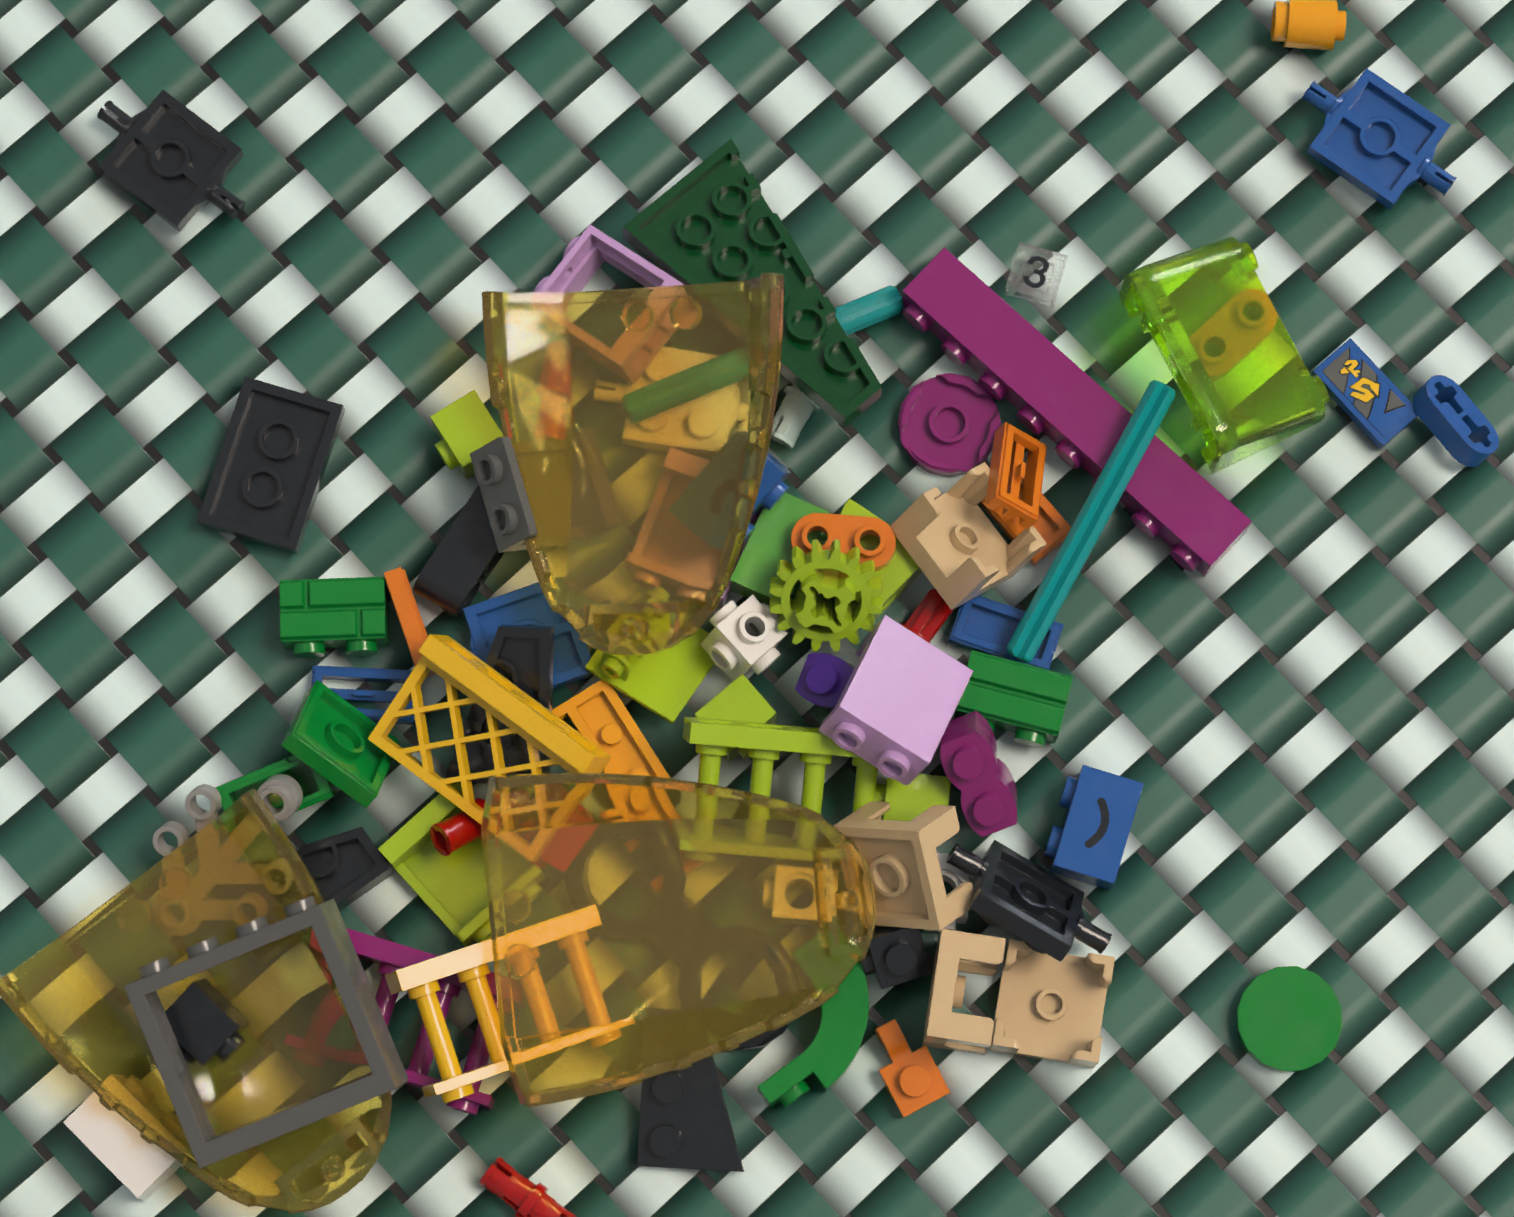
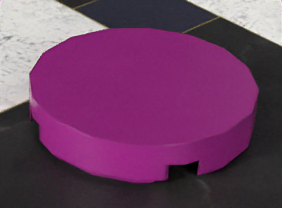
[897,373,1001,477]

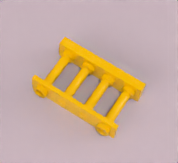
[385,904,635,1103]

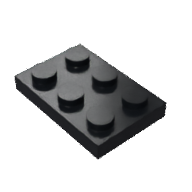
[197,377,345,554]

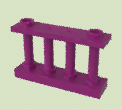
[284,928,526,1115]

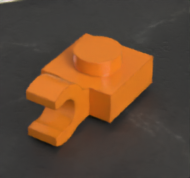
[874,1019,951,1118]

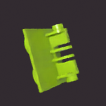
[584,587,715,724]

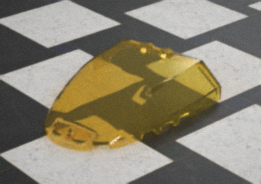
[482,273,784,656]
[481,773,876,1107]
[0,788,392,1214]

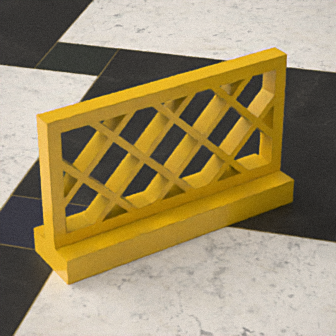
[368,634,611,862]

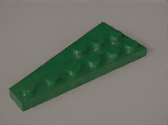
[623,139,882,429]

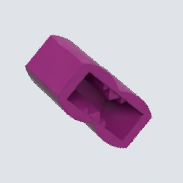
[940,711,1017,837]

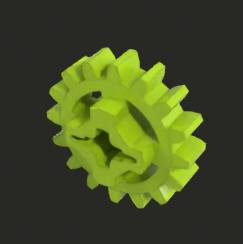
[769,539,883,652]

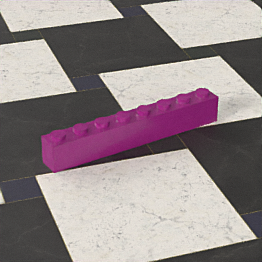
[902,247,1252,577]

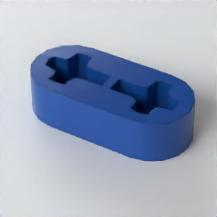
[1412,375,1499,467]

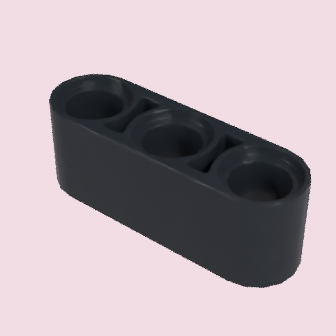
[413,485,505,619]

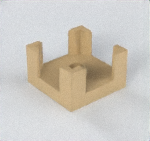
[890,462,1047,610]
[833,801,974,931]
[922,929,1006,1055]
[989,939,1115,1068]

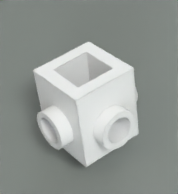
[700,595,788,681]

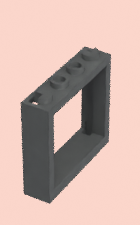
[124,895,409,1169]

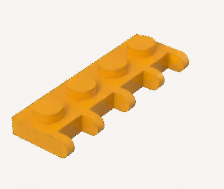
[552,680,718,893]

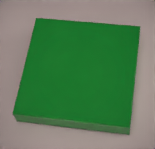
[281,680,400,808]

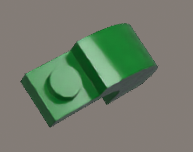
[757,923,869,1108]

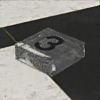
[1004,242,1068,308]

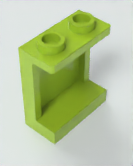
[378,782,544,947]

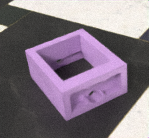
[528,224,696,385]

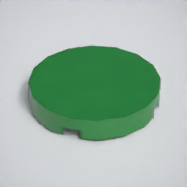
[1235,966,1343,1073]

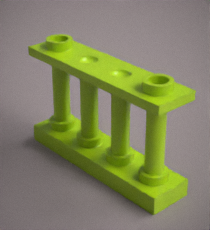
[672,717,878,870]

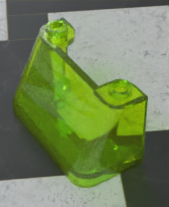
[1119,236,1330,474]

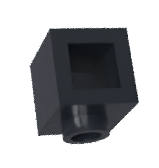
[855,924,932,989]
[165,978,251,1066]

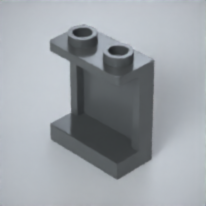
[470,428,624,553]

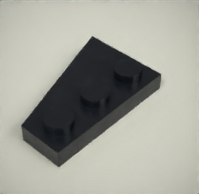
[444,624,554,785]
[212,827,394,965]
[637,1004,744,1172]

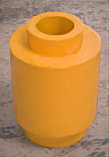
[1271,0,1346,51]

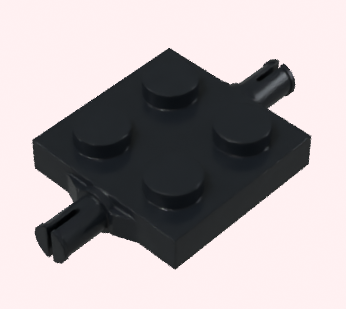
[97,90,245,232]
[946,840,1112,962]

